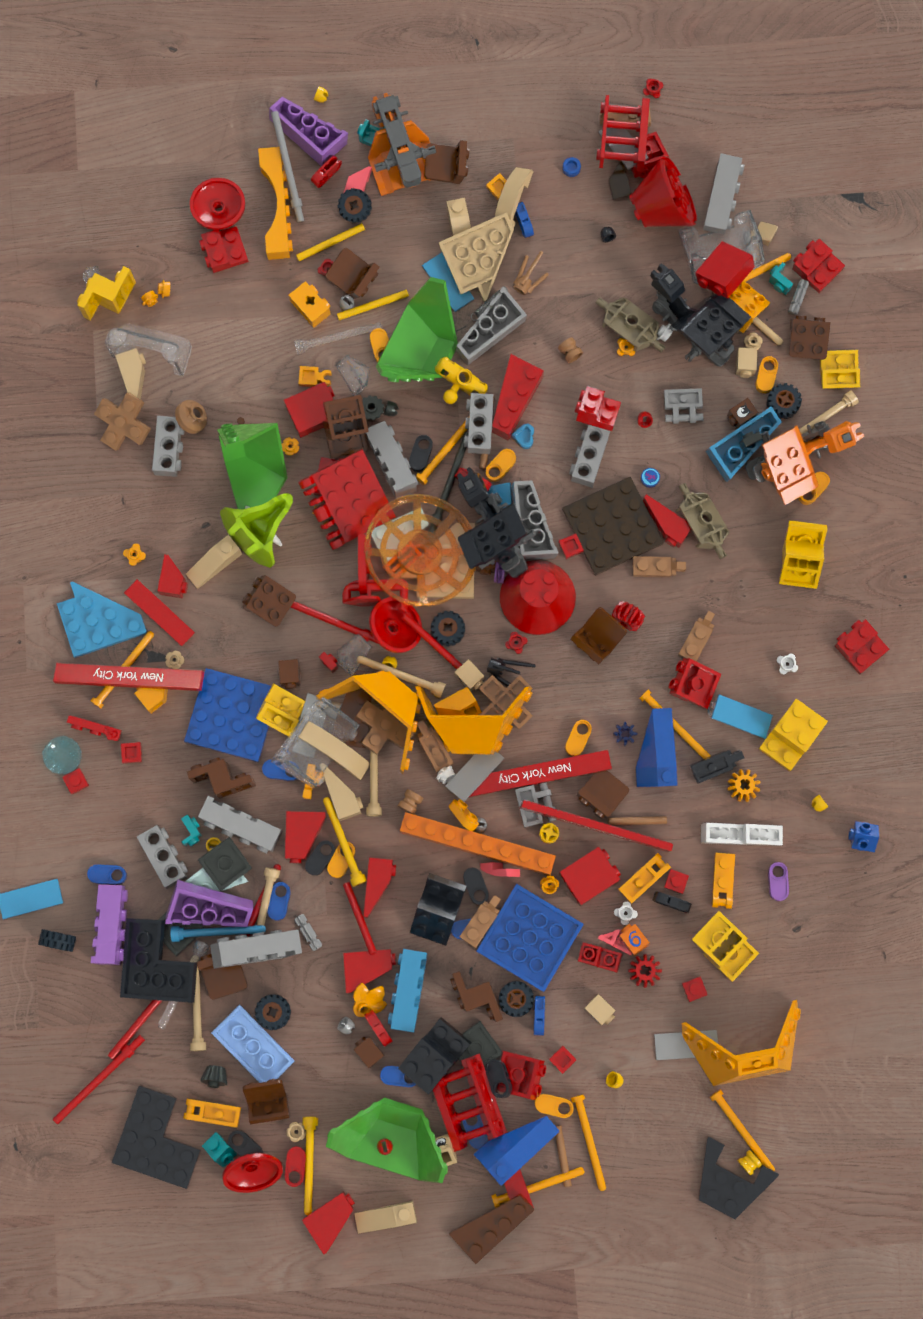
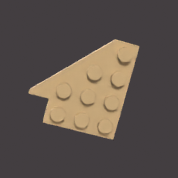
[438,212,514,302]
[401,523,475,599]

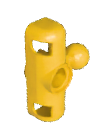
[435,357,488,404]

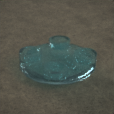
[42,736,82,774]

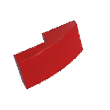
[578,942,623,973]

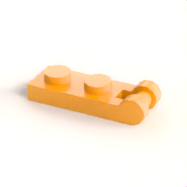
[618,853,671,904]
[712,853,735,909]
[183,1098,241,1128]

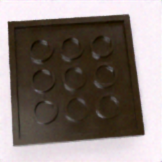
[562,476,664,576]

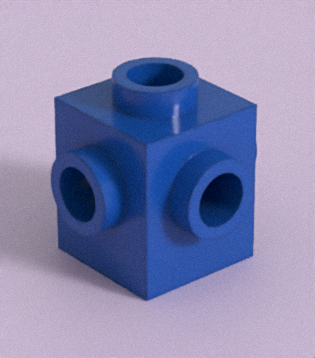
[848,821,879,852]

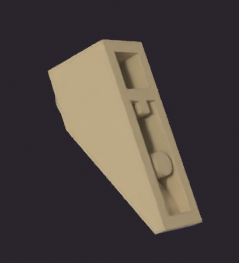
[446,198,471,236]
[115,348,146,400]
[186,535,242,589]
[320,763,363,821]
[354,1201,417,1234]

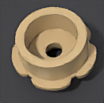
[744,333,762,350]
[165,651,184,669]
[286,1122,306,1142]

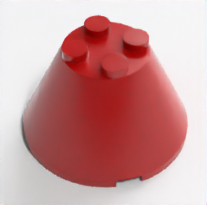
[629,156,697,228]
[500,560,576,635]

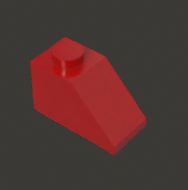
[157,554,188,599]

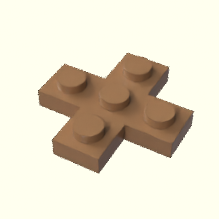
[94,392,151,451]
[479,675,533,729]
[355,701,414,755]

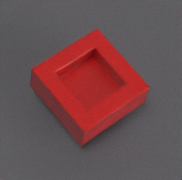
[558,534,584,559]
[319,652,338,673]
[121,742,142,764]
[62,768,89,795]
[664,869,689,894]
[682,976,708,1002]
[549,1046,576,1074]

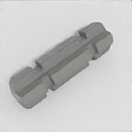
[788,279,809,315]
[294,914,322,951]

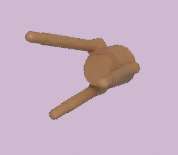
[513,251,549,295]

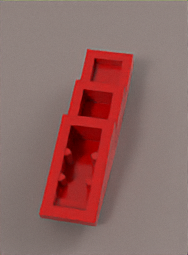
[124,579,195,646]

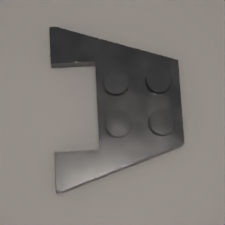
[699,1137,779,1219]

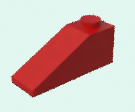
[643,494,692,548]
[364,858,396,918]

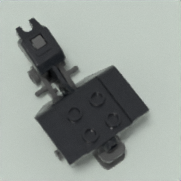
[650,263,751,367]
[457,467,536,578]

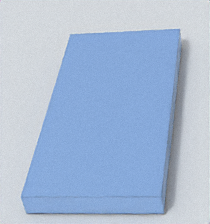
[211,1005,295,1083]

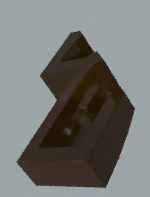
[609,161,631,199]

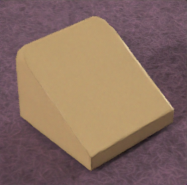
[752,222,778,246]

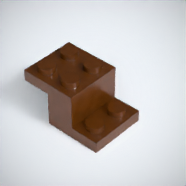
[323,394,369,458]
[187,757,256,799]
[450,971,503,1022]

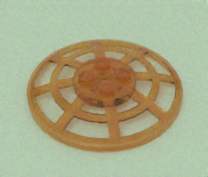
[364,494,476,607]

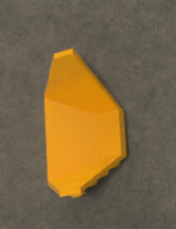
[316,670,421,774]
[415,686,533,755]
[681,1000,801,1086]

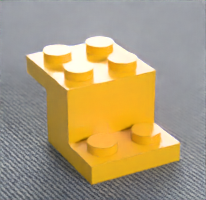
[77,266,136,321]
[779,520,827,589]
[759,699,828,772]
[691,911,759,982]

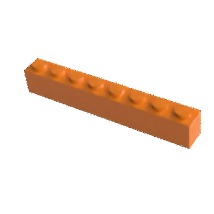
[400,812,556,876]

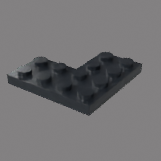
[120,918,197,1003]
[112,1086,201,1189]

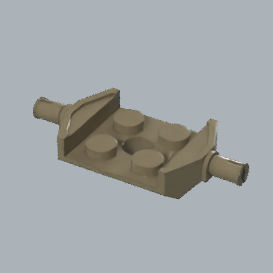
[596,297,666,352]
[675,483,730,559]

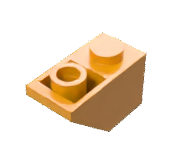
[434,687,482,715]
[134,688,168,714]

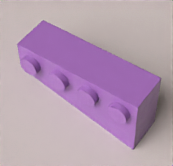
[269,97,348,166]
[165,880,253,927]
[91,885,128,965]

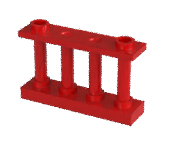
[596,95,650,172]
[433,1058,503,1152]

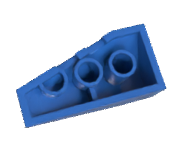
[636,708,678,787]
[473,1116,560,1186]

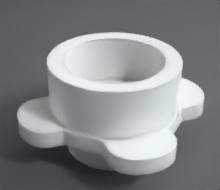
[657,323,673,342]
[777,654,798,675]
[436,766,455,784]
[614,902,638,925]

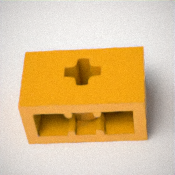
[288,281,331,328]

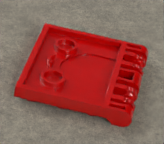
[298,449,396,550]

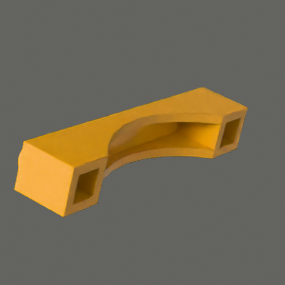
[258,147,293,260]

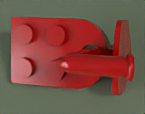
[342,534,408,613]

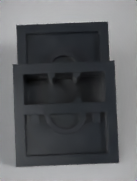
[409,873,466,946]
[398,1017,472,1095]

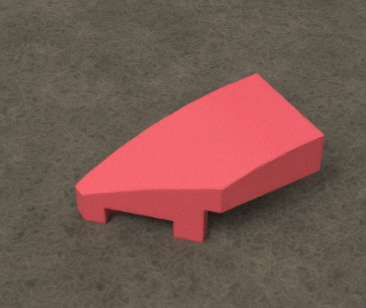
[344,166,372,192]
[480,862,520,877]
[598,929,632,956]

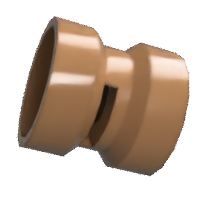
[558,337,583,364]
[397,789,424,815]

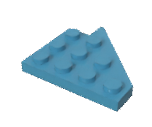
[57,582,147,658]

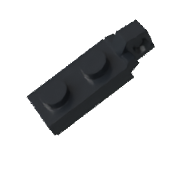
[690,749,744,784]

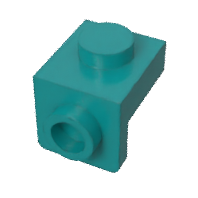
[357,119,382,146]
[769,262,793,295]
[181,815,202,847]
[202,1132,237,1167]

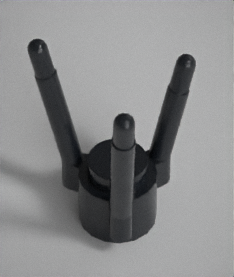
[487,658,536,687]

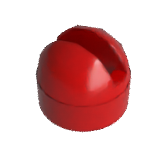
[637,411,653,428]
[377,1138,393,1155]

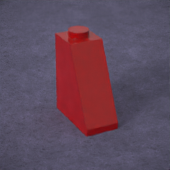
[285,811,327,864]
[343,949,396,993]
[302,1191,355,1255]

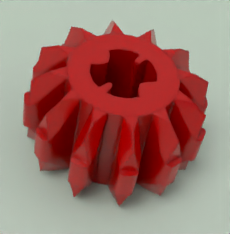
[611,601,645,631]
[628,954,662,988]

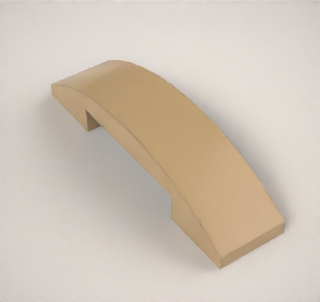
[495,167,533,228]
[298,721,370,780]

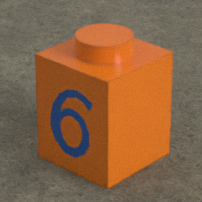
[619,924,650,956]

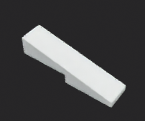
[701,823,783,846]

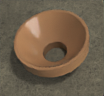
[175,400,207,434]

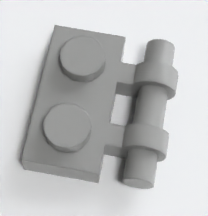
[664,388,703,424]
[515,782,556,828]

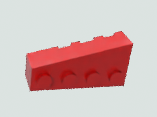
[492,354,544,441]

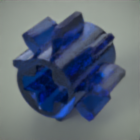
[613,722,637,747]

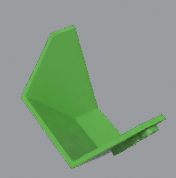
[376,277,458,382]
[217,423,288,509]
[326,1098,448,1183]

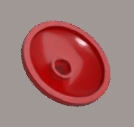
[190,178,245,230]
[369,597,422,653]
[222,1153,283,1193]

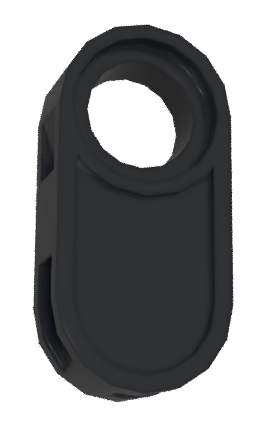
[409,435,433,472]
[305,840,336,876]
[463,867,489,905]
[652,891,692,913]
[485,1059,512,1098]
[228,1130,263,1156]

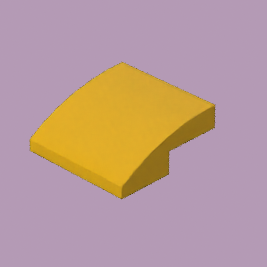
[820,350,860,389]
[256,683,305,737]

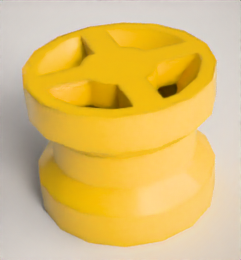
[539,823,559,844]
[737,1150,762,1176]

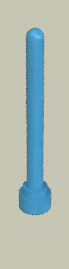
[171,925,266,942]

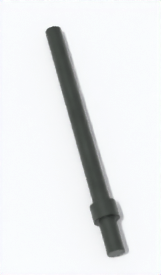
[427,432,469,538]

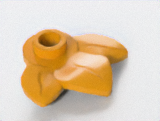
[353,983,387,1017]

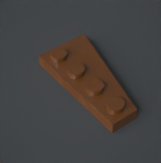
[331,670,374,748]
[449,1194,534,1264]

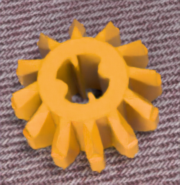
[727,769,760,802]

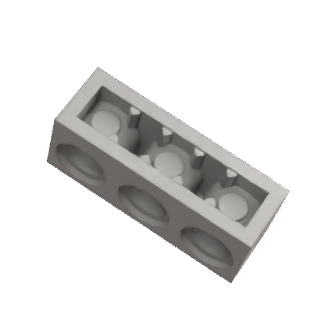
[464,393,493,454]
[152,416,185,477]
[569,425,610,488]
[137,825,188,889]

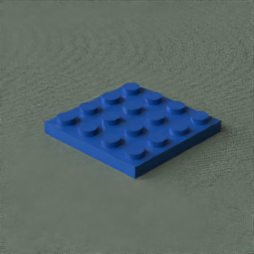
[184,668,271,762]
[476,884,584,992]

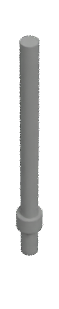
[271,111,304,223]

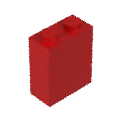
[695,241,755,298]
[284,382,335,438]
[559,847,621,906]

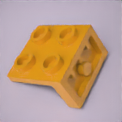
[729,282,770,333]

